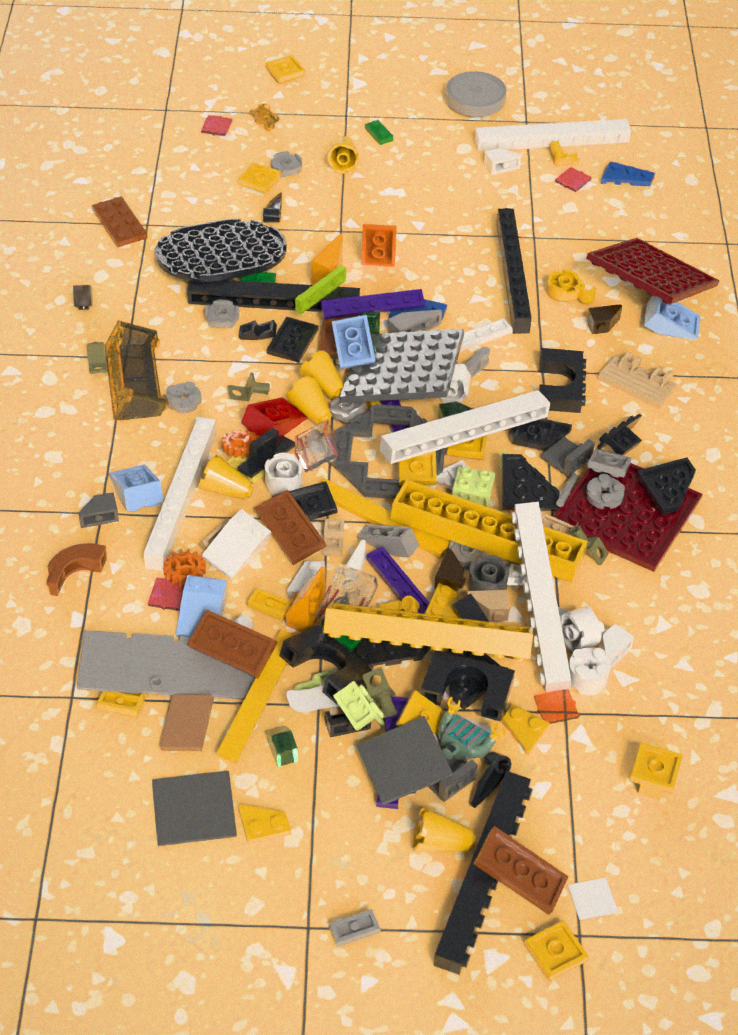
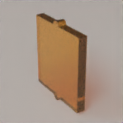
[534,689,579,724]

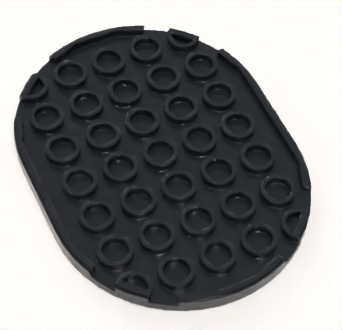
[155,219,287,282]

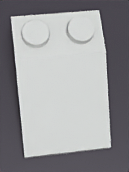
[202,509,271,580]

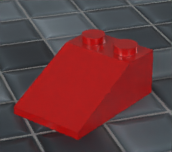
[241,397,307,437]

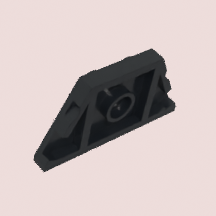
[507,419,572,451]

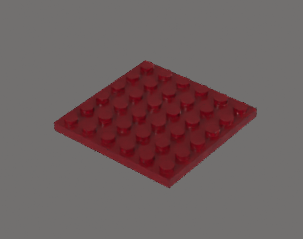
[586,237,720,304]
[554,463,703,572]

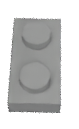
[329,909,380,947]

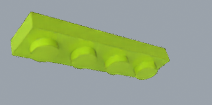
[295,265,346,315]

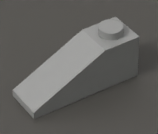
[387,310,442,333]
[356,524,419,557]

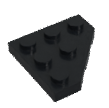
[502,454,560,511]
[636,457,696,515]
[352,638,431,669]
[448,649,502,710]

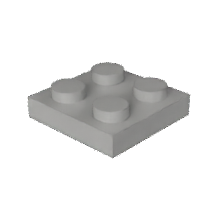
[588,448,632,477]

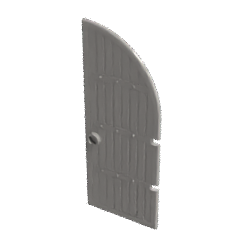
[77,630,255,700]

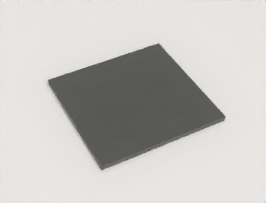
[356,716,453,805]
[152,771,237,846]

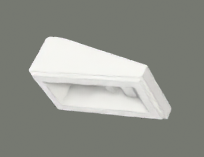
[345,540,366,583]

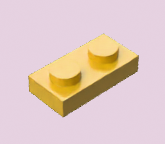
[247,588,292,621]

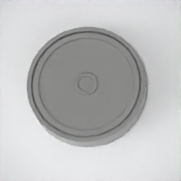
[446,71,507,117]

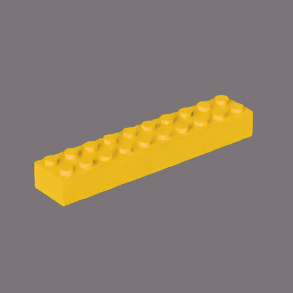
[390,479,588,582]
[324,602,533,661]

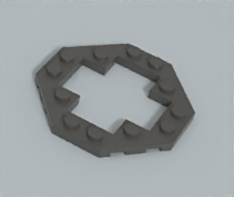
[331,404,445,499]

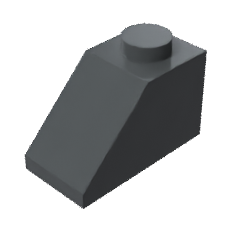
[78,492,119,528]

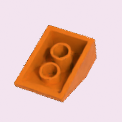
[361,224,397,267]

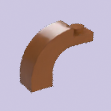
[47,543,107,596]

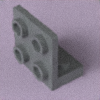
[541,437,595,477]
[428,757,478,802]

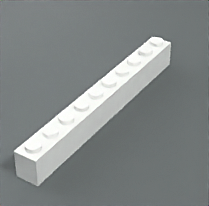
[475,119,631,152]
[380,390,550,464]
[144,417,217,571]
[511,502,571,692]

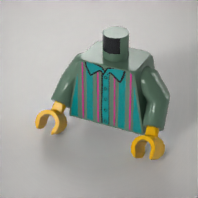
[438,697,505,762]

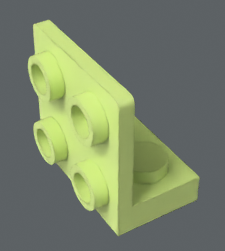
[452,467,495,507]
[333,681,386,731]

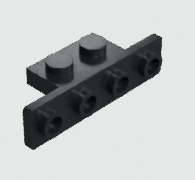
[597,413,643,455]
[237,428,296,478]

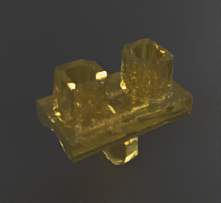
[250,103,279,131]

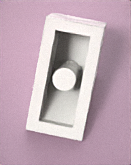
[484,148,521,175]
[600,624,634,668]

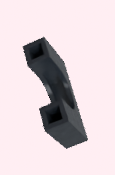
[539,348,587,413]
[279,625,374,704]
[421,650,515,722]

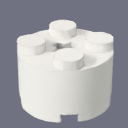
[437,364,471,405]
[265,453,303,495]
[560,606,604,652]
[569,648,611,696]

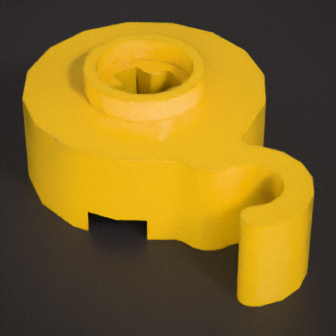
[547,269,596,304]

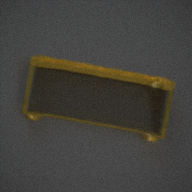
[105,320,169,421]

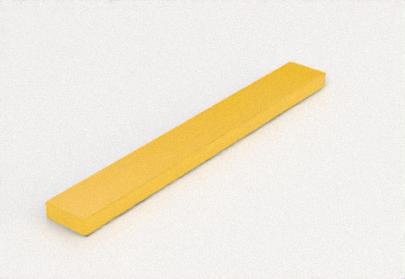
[319,478,450,558]
[217,630,295,763]

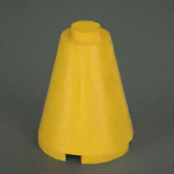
[327,136,359,174]
[299,351,344,400]
[286,376,332,426]
[199,455,254,500]
[413,807,476,853]

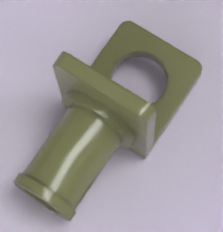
[86,341,107,374]
[227,372,270,401]
[570,526,609,565]
[363,667,397,718]

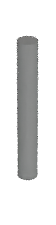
[556,473,578,507]

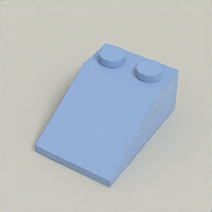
[644,296,700,340]
[332,315,376,369]
[109,464,164,511]
[176,575,228,637]

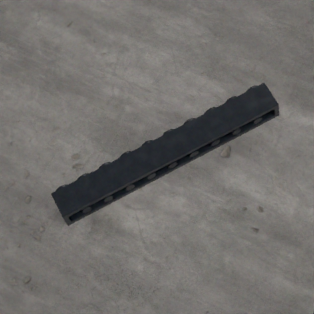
[496,208,532,334]
[187,280,360,312]
[433,771,533,975]

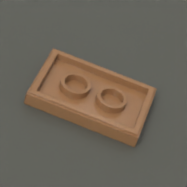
[159,694,214,751]

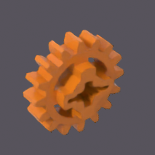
[221,429,260,459]
[163,549,206,587]

